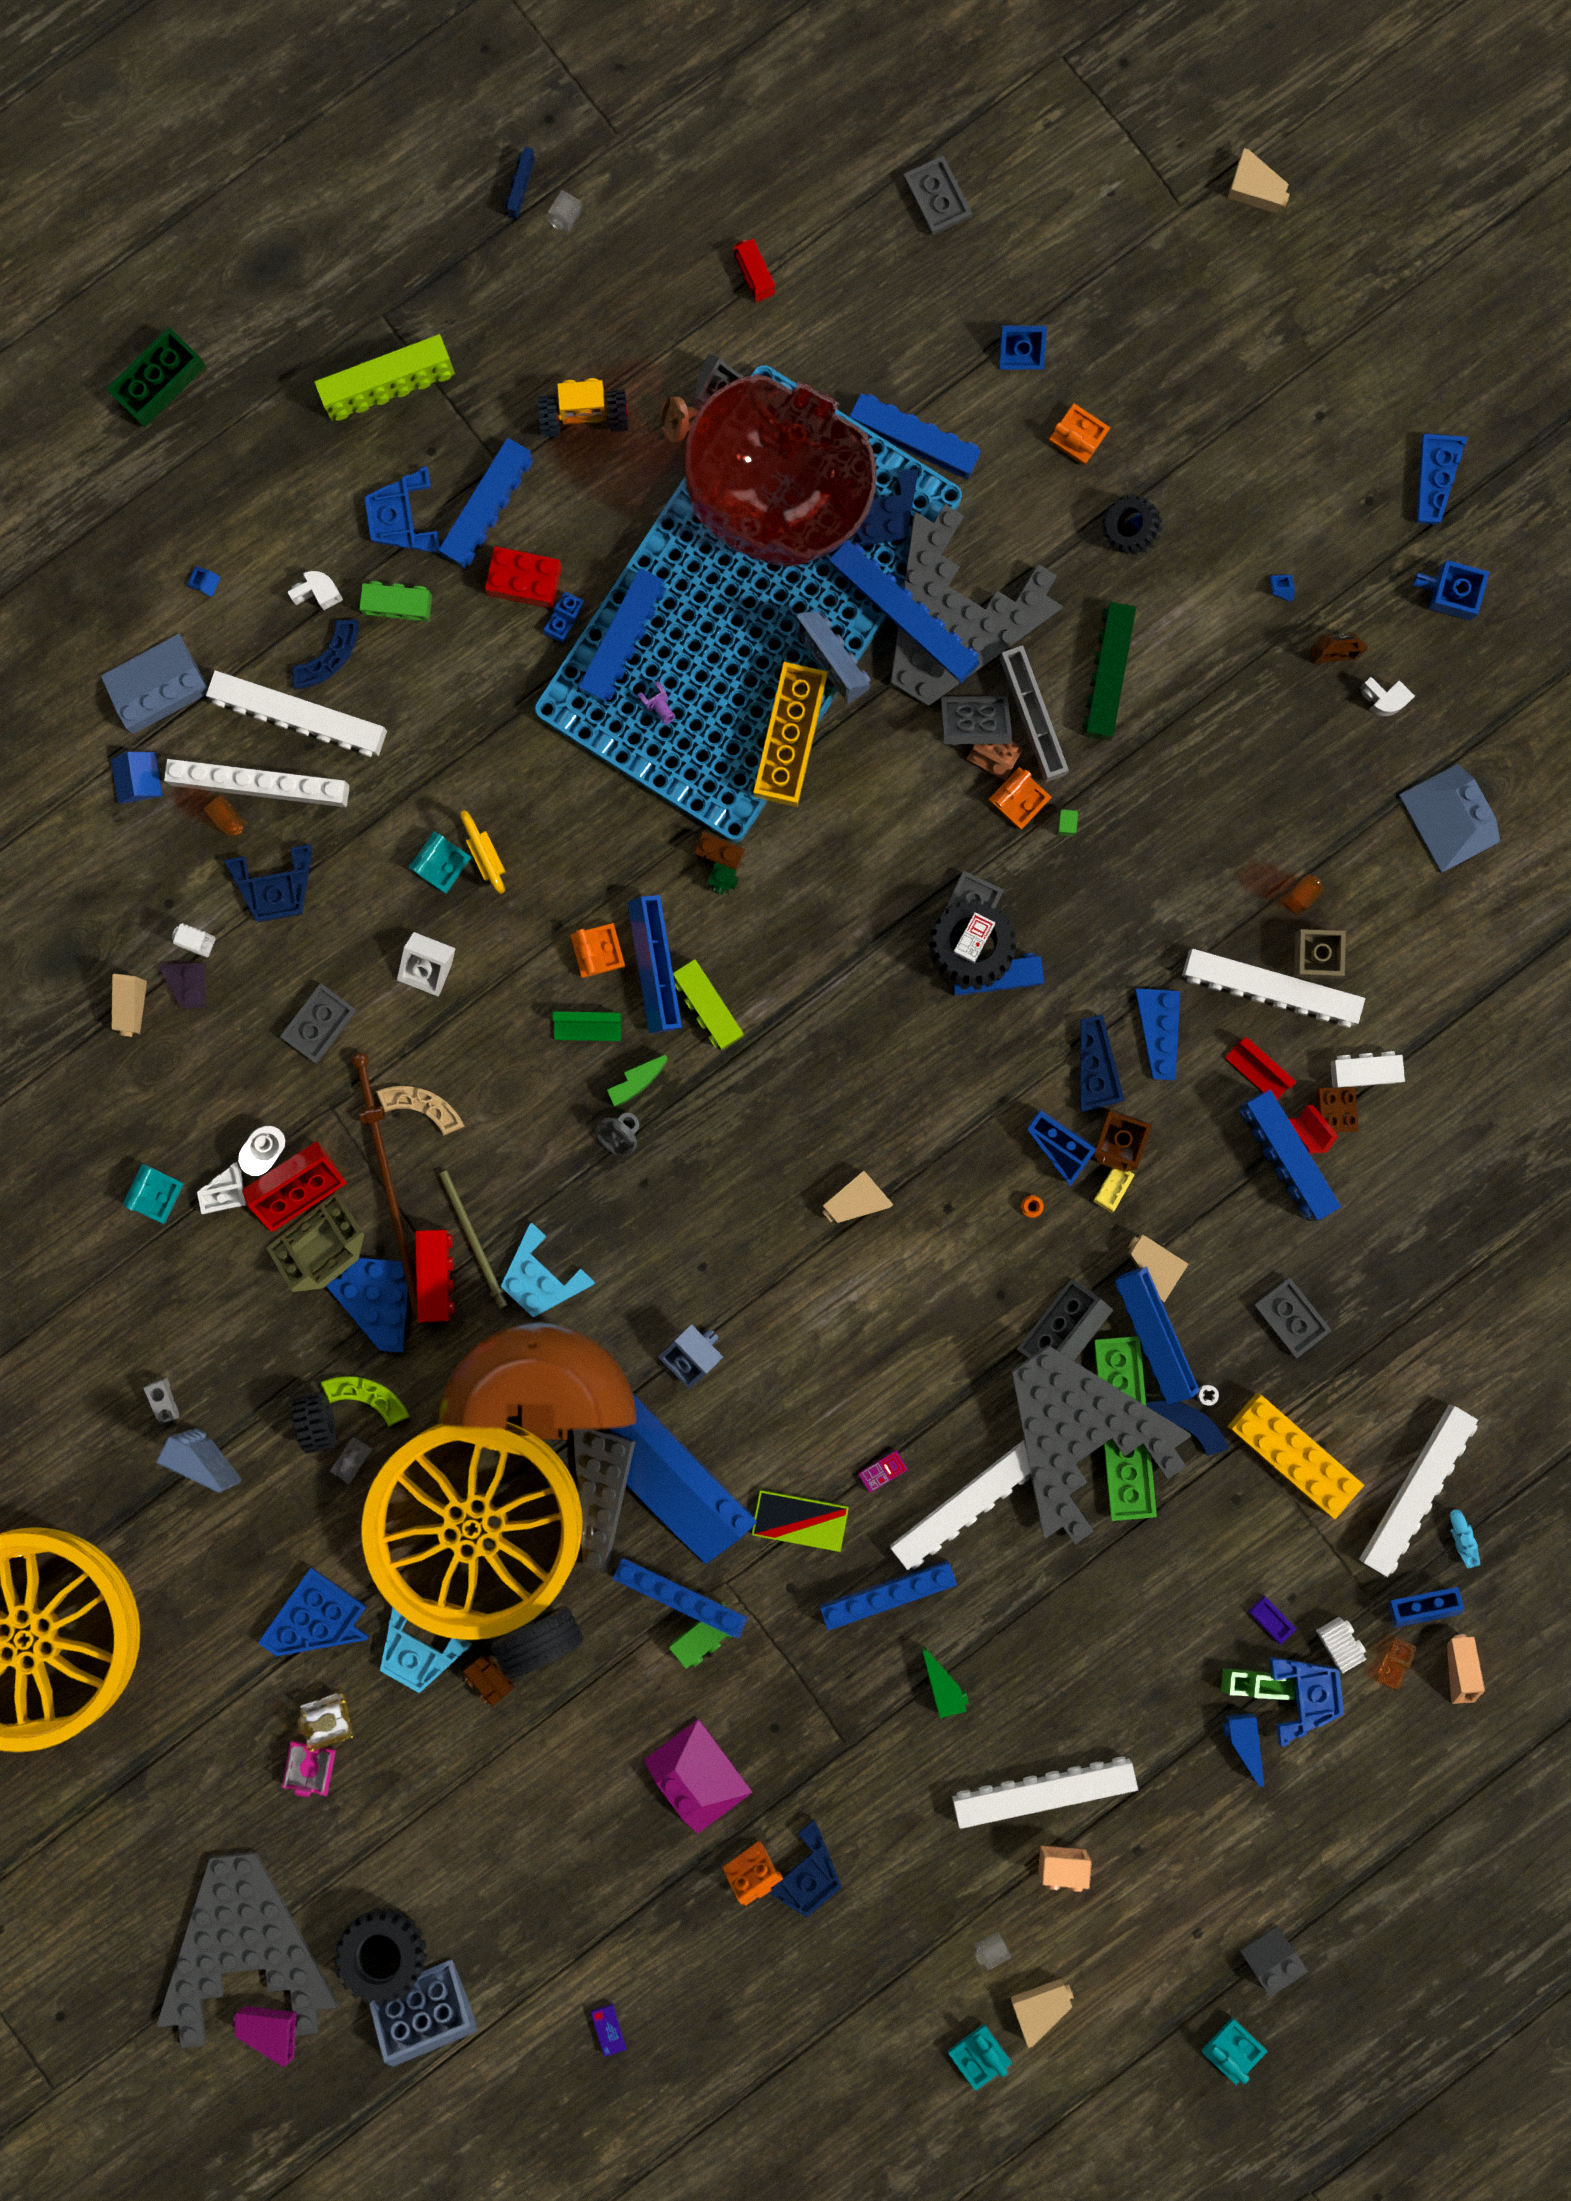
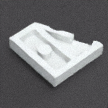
[197,1162,247,1214]

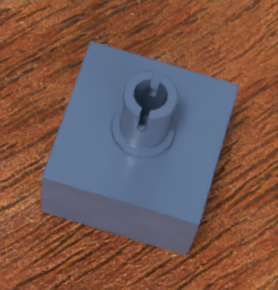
[658,1324,723,1389]

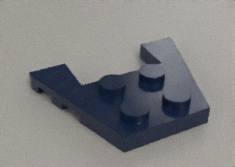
[832,469,918,546]
[225,844,313,923]
[768,1819,842,1917]

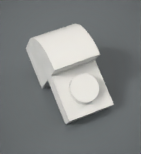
[288,571,343,610]
[1360,677,1415,716]

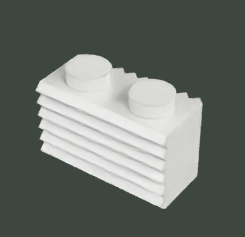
[172,923,215,958]
[1316,1617,1366,1673]

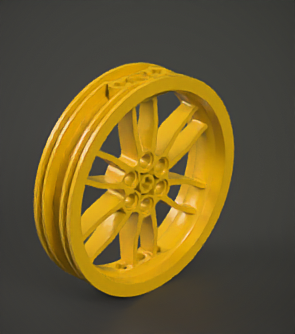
[362,1421,583,1640]
[0,1527,140,1752]

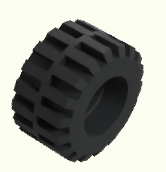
[1102,494,1163,555]
[292,1392,336,1454]

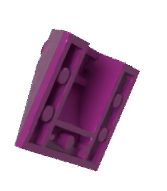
[644,1718,752,1834]

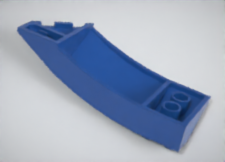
[609,1392,757,1564]

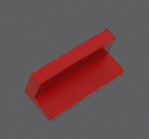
[1225,1037,1296,1100]

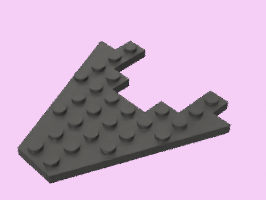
[890,504,1063,706]
[1011,1345,1191,1545]
[157,1852,338,2048]

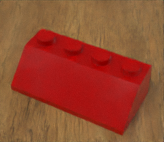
[242,1141,347,1233]
[415,1230,455,1322]

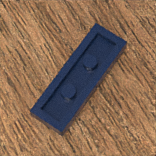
[505,146,535,220]

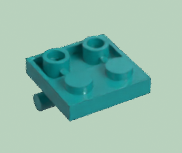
[409,831,472,894]
[123,1164,185,1224]
[1201,2017,1267,2085]
[948,2023,1012,2091]

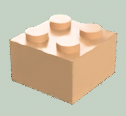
[1038,1846,1091,1892]

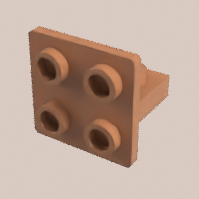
[967,741,1023,781]

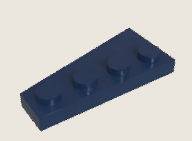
[1080,1014,1125,1112]

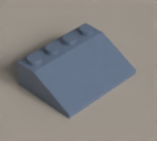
[796,612,871,705]
[101,634,209,734]
[157,1428,242,1493]
[369,1960,478,2067]

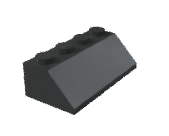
[1017,1278,1113,1361]

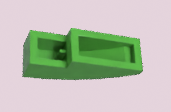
[607,1055,668,1107]
[1221,1668,1295,1700]

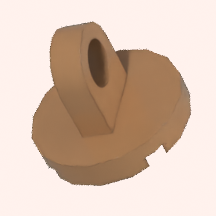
[661,397,704,442]

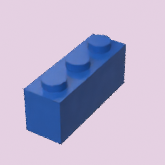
[1388,1587,1465,1628]

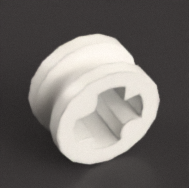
[1197,1385,1219,1406]

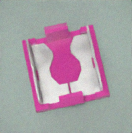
[282,1741,336,1797]

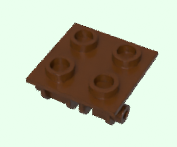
[1315,1087,1359,1133]

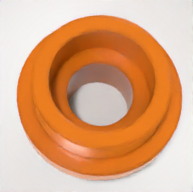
[1021,1195,1044,1218]

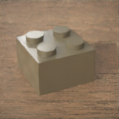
[1294,929,1346,978]

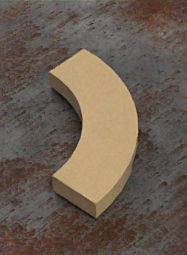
[376,1086,465,1136]

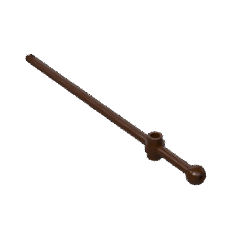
[351,1053,418,1316]

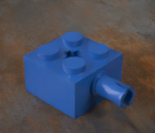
[1413,560,1490,621]

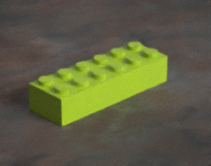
[315,334,455,421]

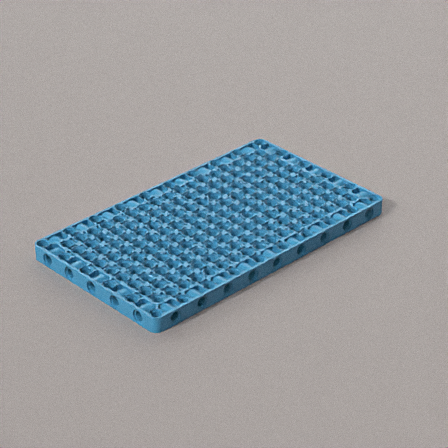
[536,365,962,843]

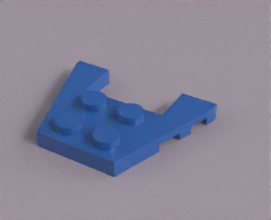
[365,466,440,553]
[1269,1657,1344,1747]

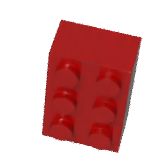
[485,546,562,609]

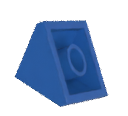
[999,326,1047,370]
[111,752,163,804]

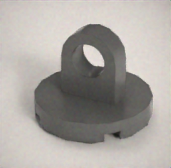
[596,1113,639,1157]

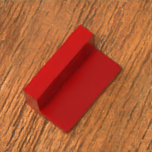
[1289,1105,1338,1154]

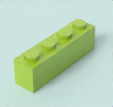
[673,959,744,1050]

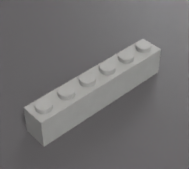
[1000,645,1069,783]

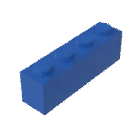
[952,953,1044,996]

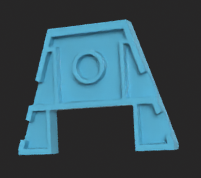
[501,1223,596,1317]
[380,1607,473,1693]

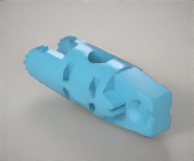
[1450,1509,1480,1568]

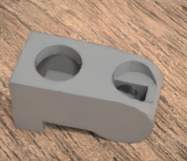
[143,1378,179,1425]

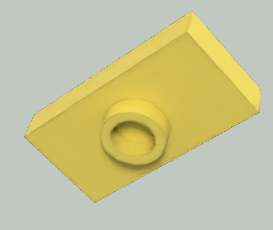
[1093,1168,1135,1213]

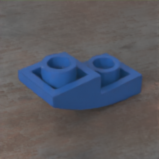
[543,592,584,644]

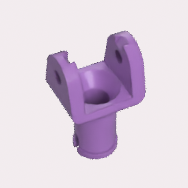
[637,681,675,724]

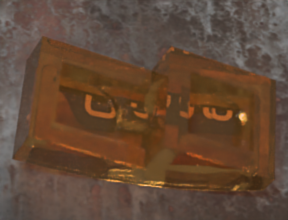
[1376,1638,1417,1691]

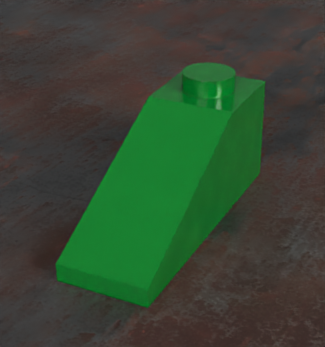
[922,1647,969,1718]

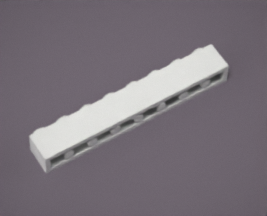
[206,671,387,757]
[164,759,350,807]
[1182,949,1365,1028]
[1359,1405,1478,1577]
[890,1440,1031,1570]
[952,1757,1138,1829]

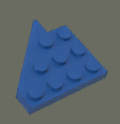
[326,1258,412,1352]
[258,1567,370,1656]

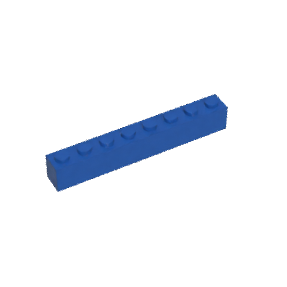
[829,540,979,684]

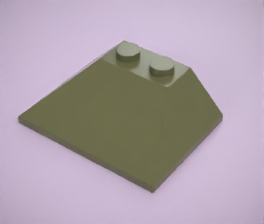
[266,1192,364,1292]

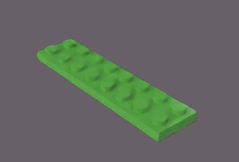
[1094,1336,1157,1521]

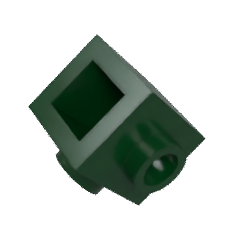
[708,862,739,895]

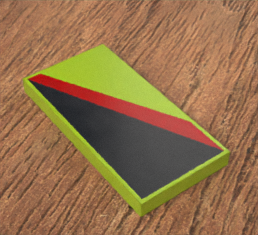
[752,1490,849,1552]

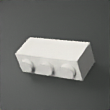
[1330,1051,1405,1088]

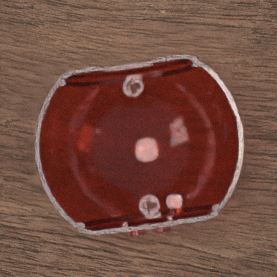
[684,374,876,566]

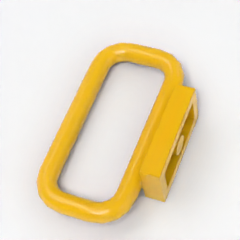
[460,811,505,894]

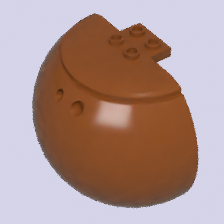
[438,1323,637,1440]

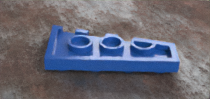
[1416,434,1468,525]
[1134,989,1180,1081]

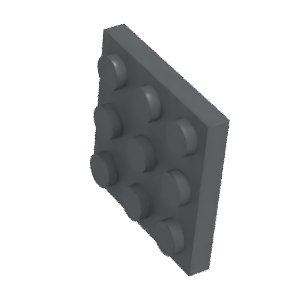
[941,696,1012,745]

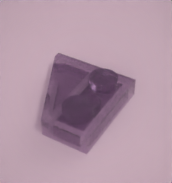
[160,963,206,1009]

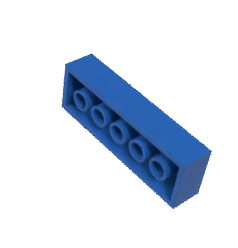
[1239,1090,1341,1221]

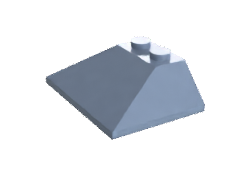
[1398,764,1500,873]

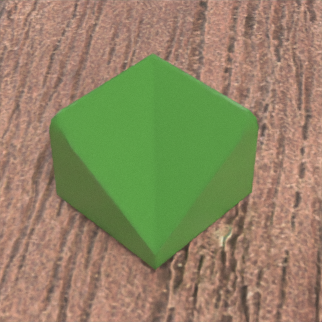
[1057,810,1078,837]

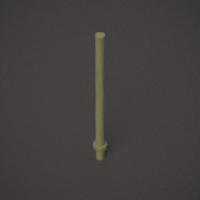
[439,1170,507,1309]

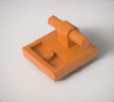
[1048,403,1110,466]
[988,767,1052,831]
[570,923,625,978]
[722,1841,783,1906]

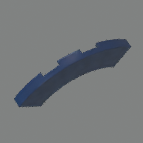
[293,620,359,690]
[1146,1400,1229,1456]

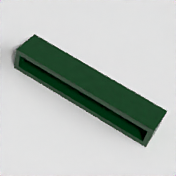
[1082,602,1137,741]

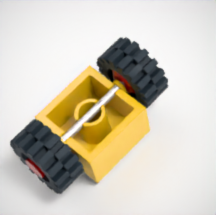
[538,378,629,437]

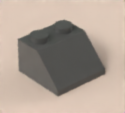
[1240,1925,1308,1997]

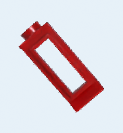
[733,238,776,303]

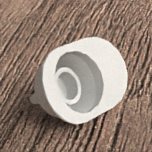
[239,1126,285,1176]

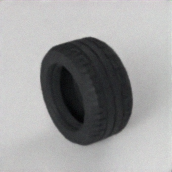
[491,1606,583,1680]

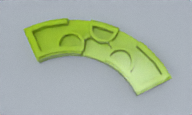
[321,1376,410,1426]

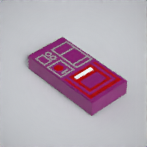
[858,1450,908,1493]

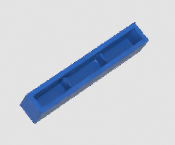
[850,393,981,480]
[439,438,533,569]
[579,568,666,704]
[628,895,682,1034]
[1115,1266,1199,1405]
[613,1558,749,1638]
[820,1560,957,1630]

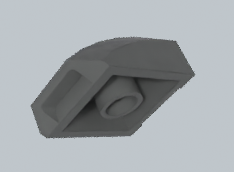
[694,353,746,419]

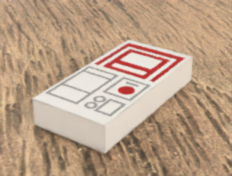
[954,913,995,963]

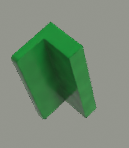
[553,1012,622,1041]

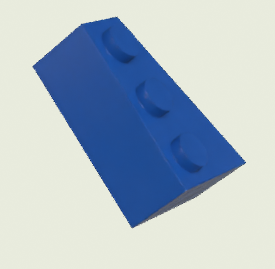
[1027,1109,1096,1186]

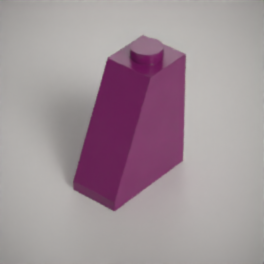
[233,2006,297,2066]

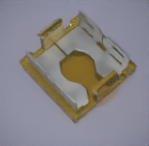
[298,1693,353,1752]

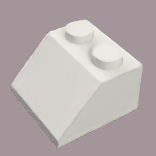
[397,932,455,996]

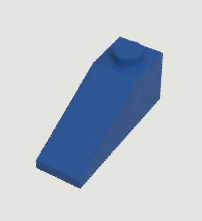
[1223,1713,1264,1787]

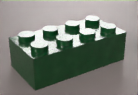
[106,327,207,428]

